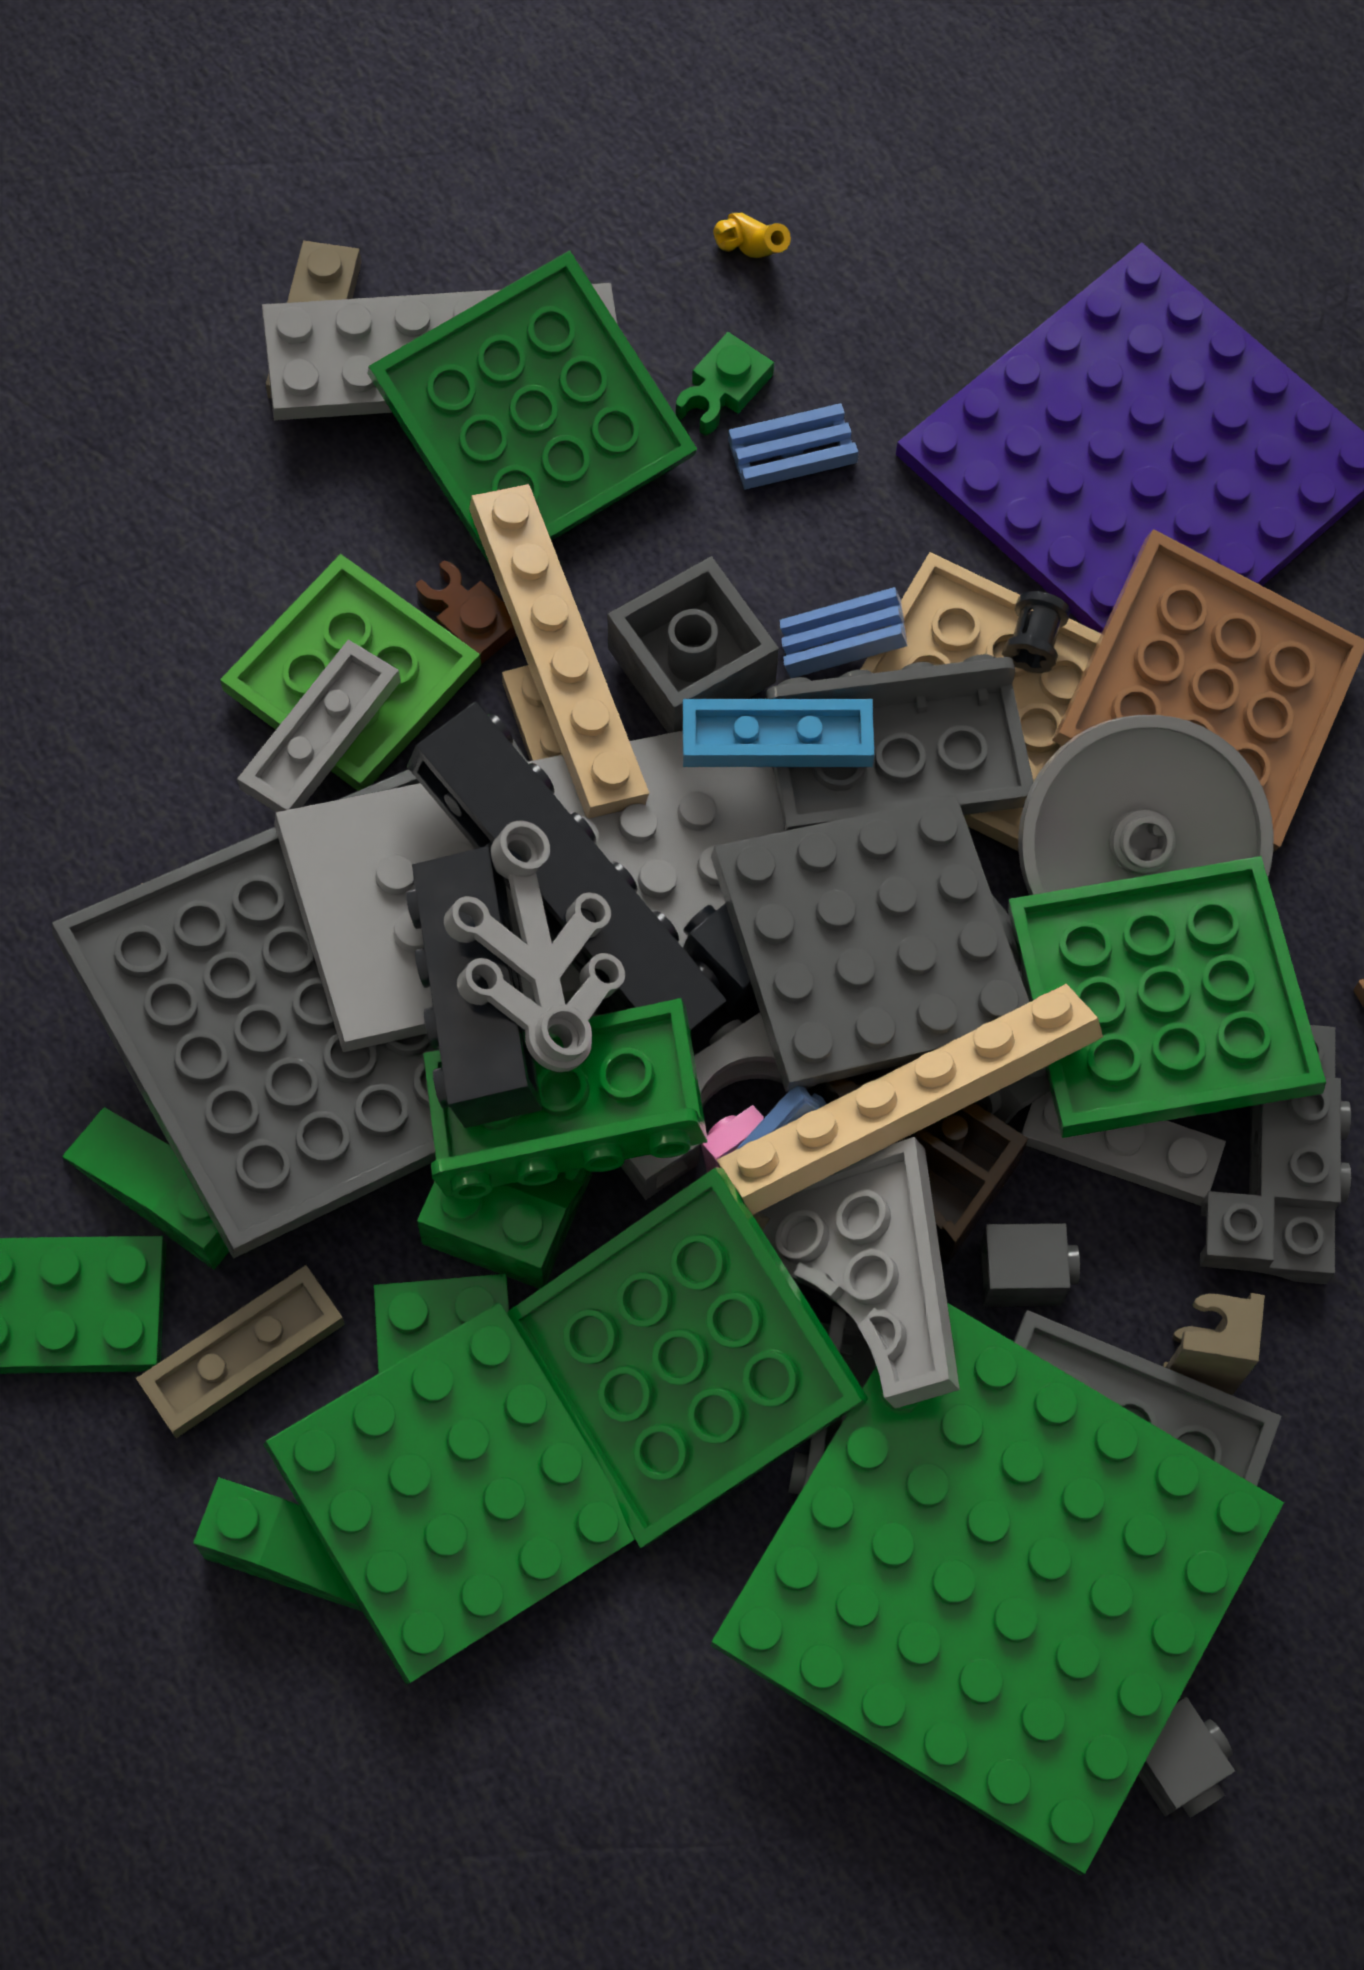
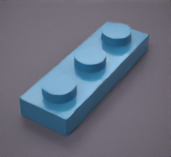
[683,699,874,767]

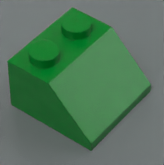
[417,1171,593,1289]

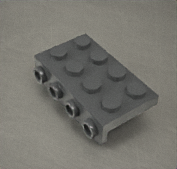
[766,654,1033,831]

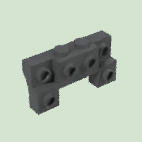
[1200,1025,1351,1284]

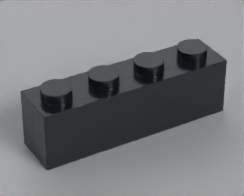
[406,846,543,1128]

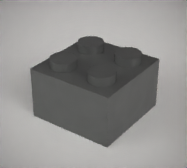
[608,556,779,733]

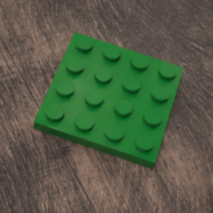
[367,250,697,565]
[1008,856,1326,1138]
[506,1167,868,1548]
[263,1302,635,1685]

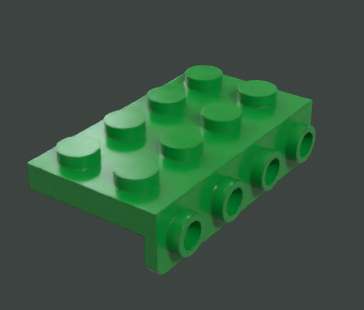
[423,998,708,1199]

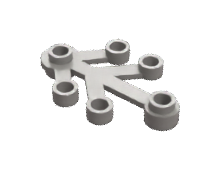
[444,821,625,1072]

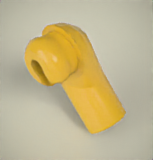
[713,213,791,258]

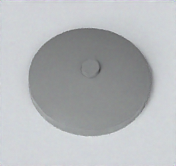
[1018,715,1274,895]

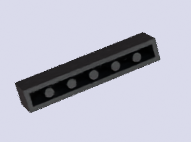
[407,701,727,1034]

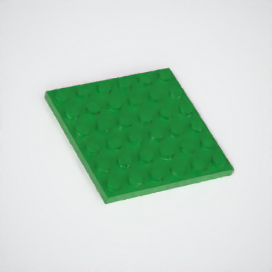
[710,1303,1284,1876]

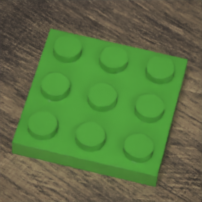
[220,554,481,791]

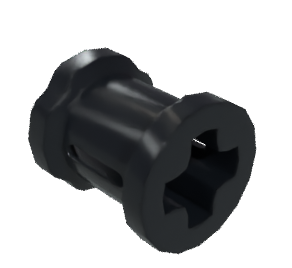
[1002,591,1071,673]

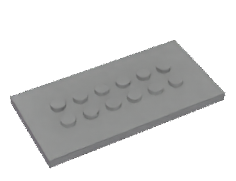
[274,731,785,1052]

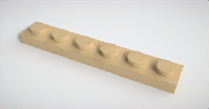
[469,484,649,819]
[717,984,1103,1215]

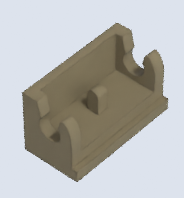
[1162,1293,1265,1395]

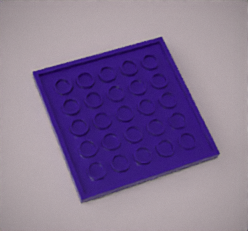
[896,242,1364,633]

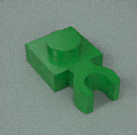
[676,332,774,436]

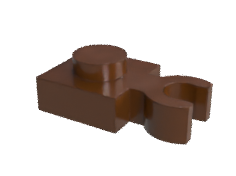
[416,560,517,665]

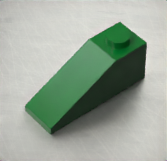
[62,1107,229,1270]
[193,1477,362,1611]

